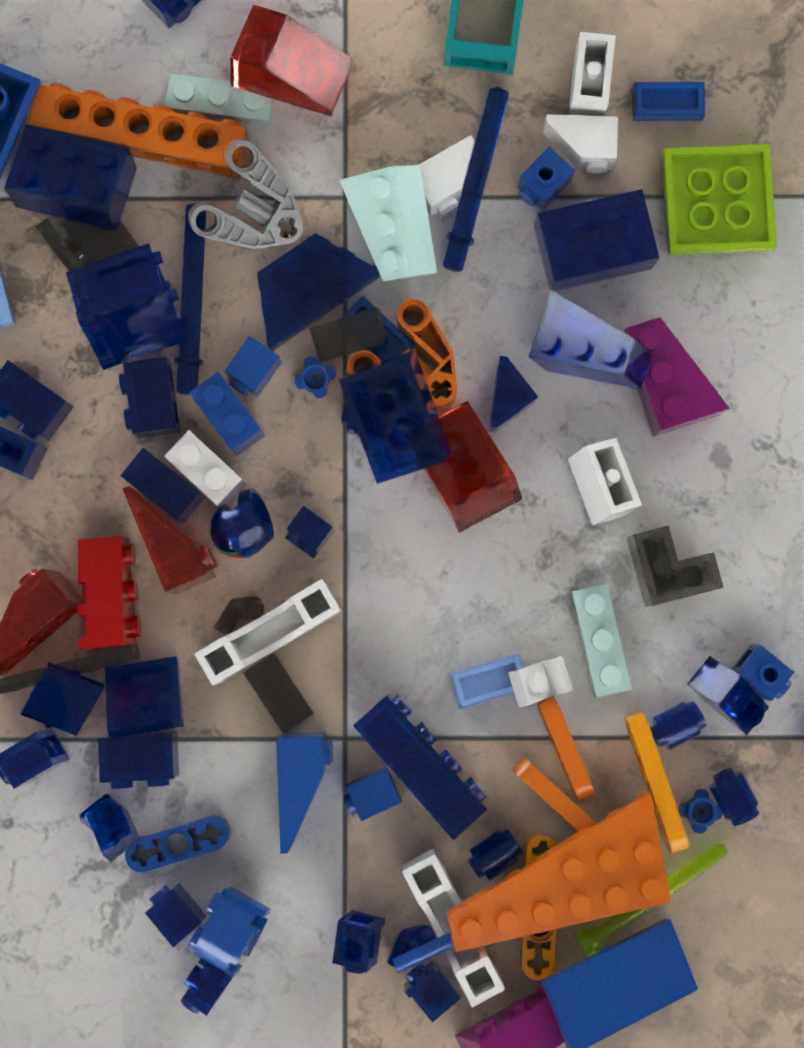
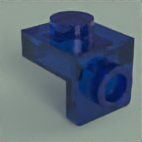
[79,794,140,862]
[404,960,461,1023]

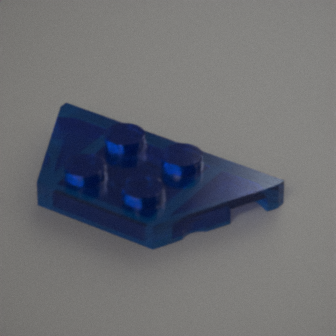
[257,233,381,351]

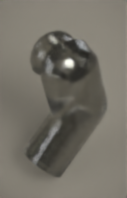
[214,595,265,635]

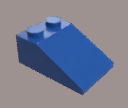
[276,732,333,854]

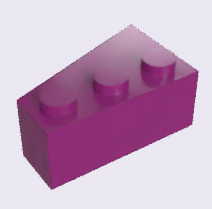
[620,317,730,437]

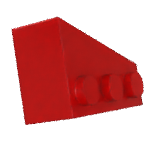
[78,536,141,649]

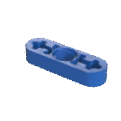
[125,815,231,872]

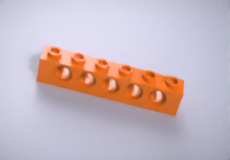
[28,83,250,179]

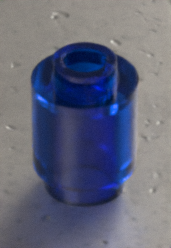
[650,701,707,750]
[709,768,759,826]
[467,828,524,881]

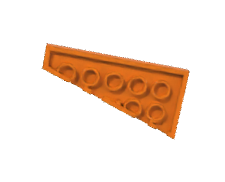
[446,791,671,952]

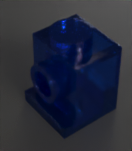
[285,506,335,559]
[332,910,385,974]
[180,958,233,1016]

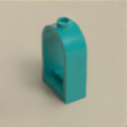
[444,0,523,75]

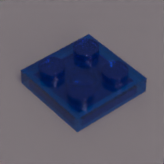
[105,656,184,739]

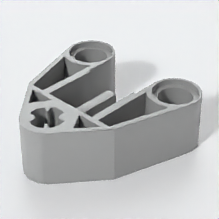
[188,139,303,250]

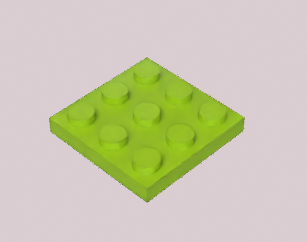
[662,144,777,256]

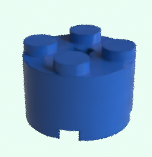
[188,887,271,977]

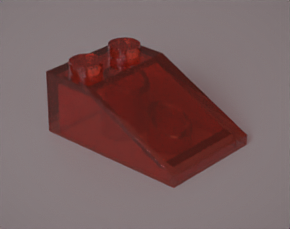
[230,4,353,117]
[405,401,522,533]
[122,486,218,594]
[0,568,83,676]

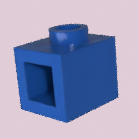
[517,146,575,211]
[729,644,795,701]

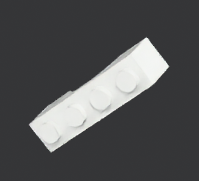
[194,579,343,686]
[402,848,505,1008]

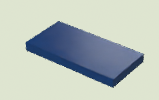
[541,919,698,1048]

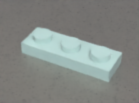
[165,73,275,126]
[571,584,632,698]

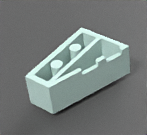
[339,165,437,282]

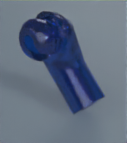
[387,924,436,967]

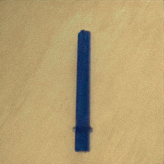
[443,87,509,272]
[174,203,207,395]

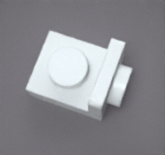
[508,656,573,708]

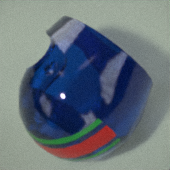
[210,488,274,559]

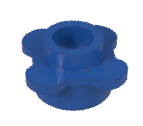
[295,356,336,398]
[678,789,723,833]

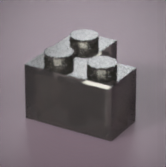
[627,525,724,607]

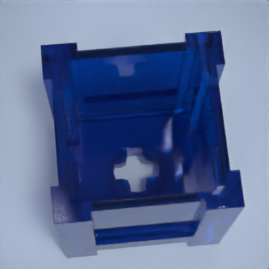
[66,243,189,370]

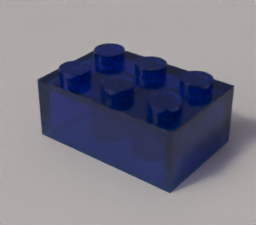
[4,124,137,231]
[534,189,660,292]
[339,350,452,484]

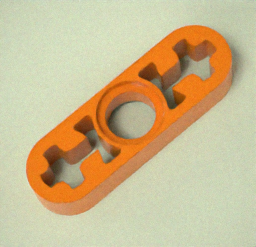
[537,696,595,802]
[512,757,597,832]

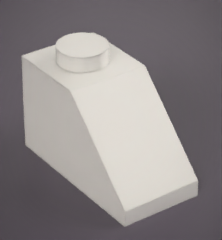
[543,114,618,174]
[419,135,474,217]

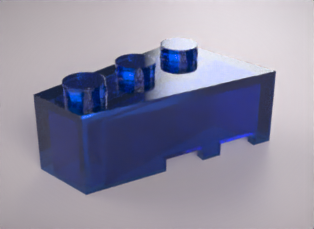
[528,290,652,389]

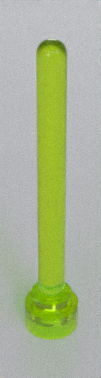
[573,844,727,957]

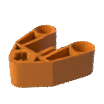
[348,299,457,411]

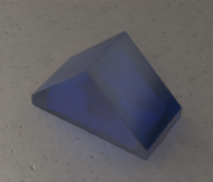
[488,356,538,433]

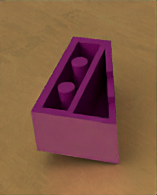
[455,983,564,1048]

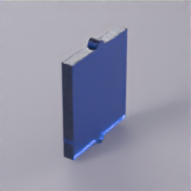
[20,662,105,736]

